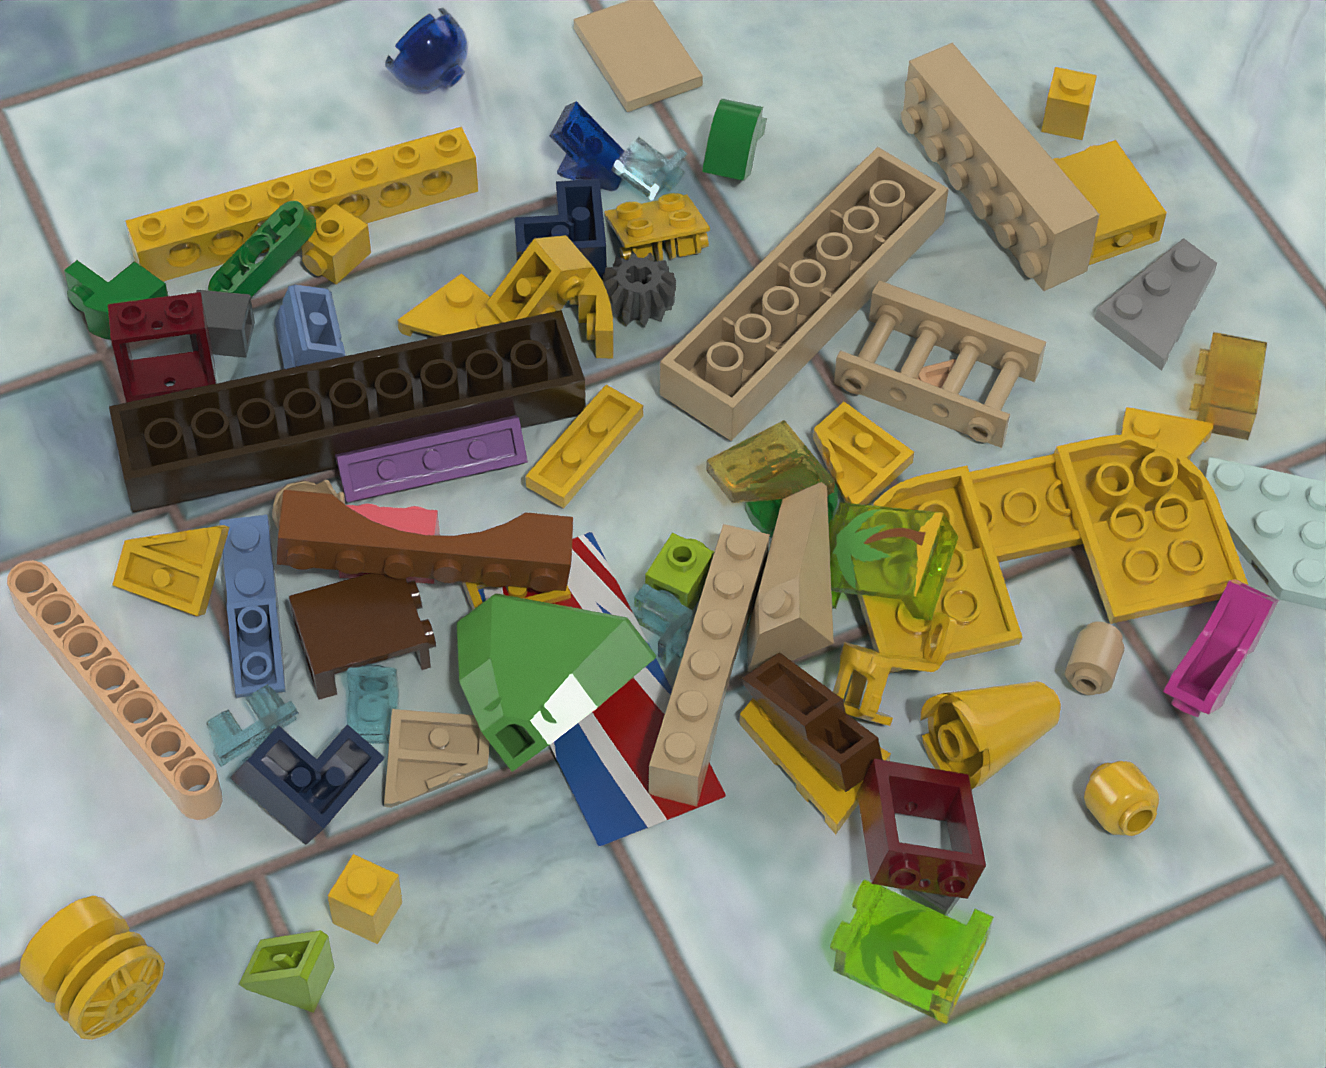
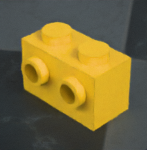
[486,235,593,323]

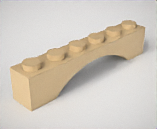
[649,524,770,806]

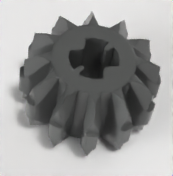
[603,251,676,328]

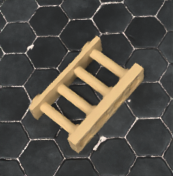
[834,280,1046,448]

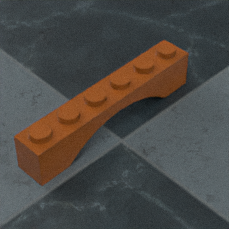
[277,489,573,592]

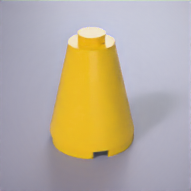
[920,681,1061,789]

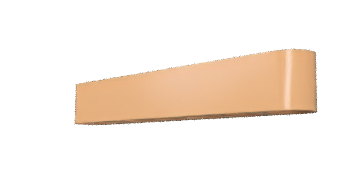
[7,560,223,820]

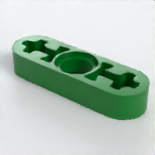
[208,201,316,298]

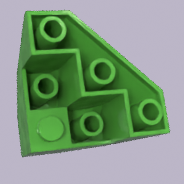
[457,593,657,772]

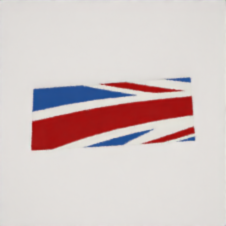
[478,532,726,847]

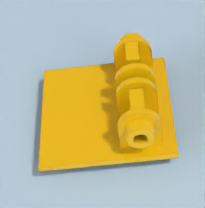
[604,193,710,261]

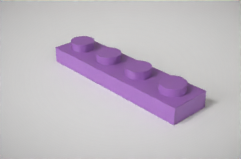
[335,415,528,502]

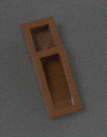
[742,652,883,792]

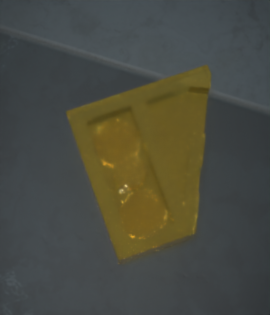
[706,420,835,503]

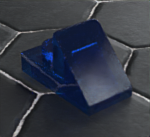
[549,101,633,192]

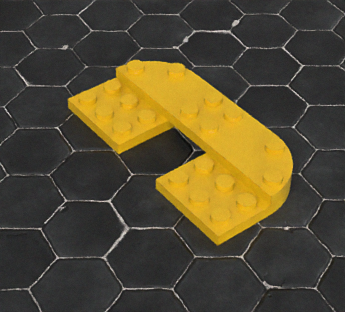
[851,435,1248,673]

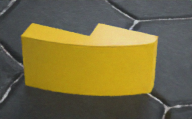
[570,267,613,359]

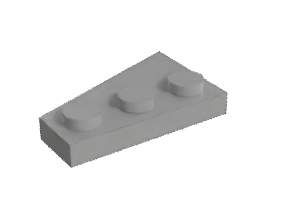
[1095,238,1217,371]

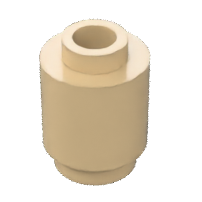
[1065,622,1124,695]

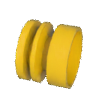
[19,896,165,1040]

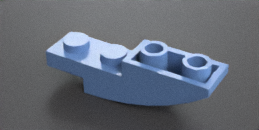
[219,514,286,698]

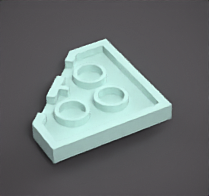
[1205,457,1326,610]

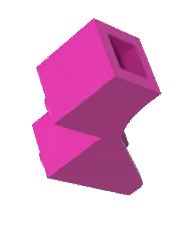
[1163,579,1279,717]

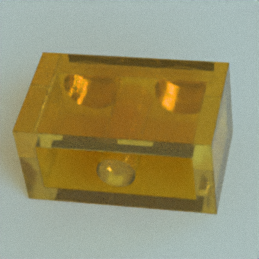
[1189,332,1267,440]

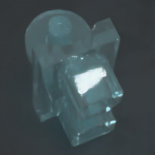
[206,684,299,768]

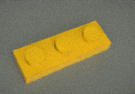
[525,385,643,509]

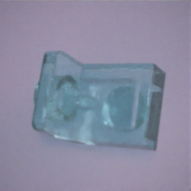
[611,137,688,201]
[634,583,693,669]

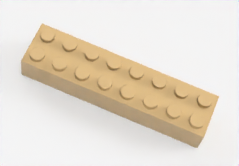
[660,147,949,441]

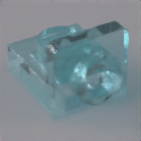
[347,664,400,744]

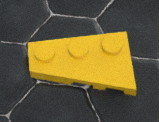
[739,698,891,834]

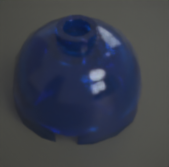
[385,7,469,92]

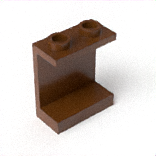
[289,573,436,700]

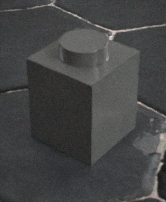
[190,290,255,358]

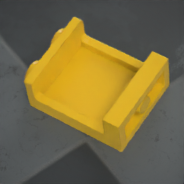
[1053,140,1167,265]

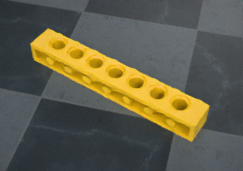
[125,126,478,281]

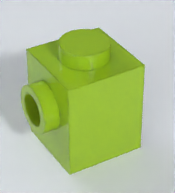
[645,533,715,620]

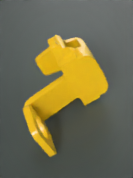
[833,612,957,726]

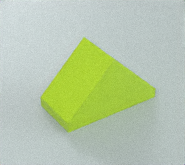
[239,930,335,1013]

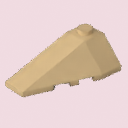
[747,482,834,673]

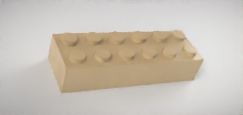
[901,42,1100,291]

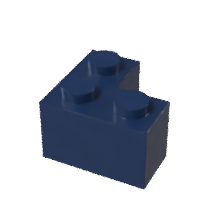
[514,179,607,281]
[230,724,385,845]

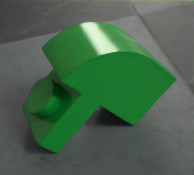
[702,99,767,181]
[64,260,168,340]

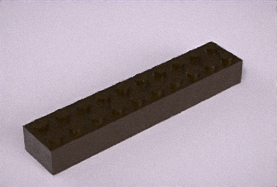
[109,310,586,512]

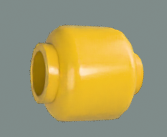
[1084,761,1160,836]

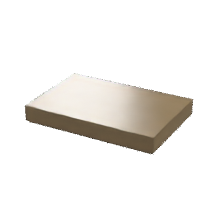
[574,0,703,112]

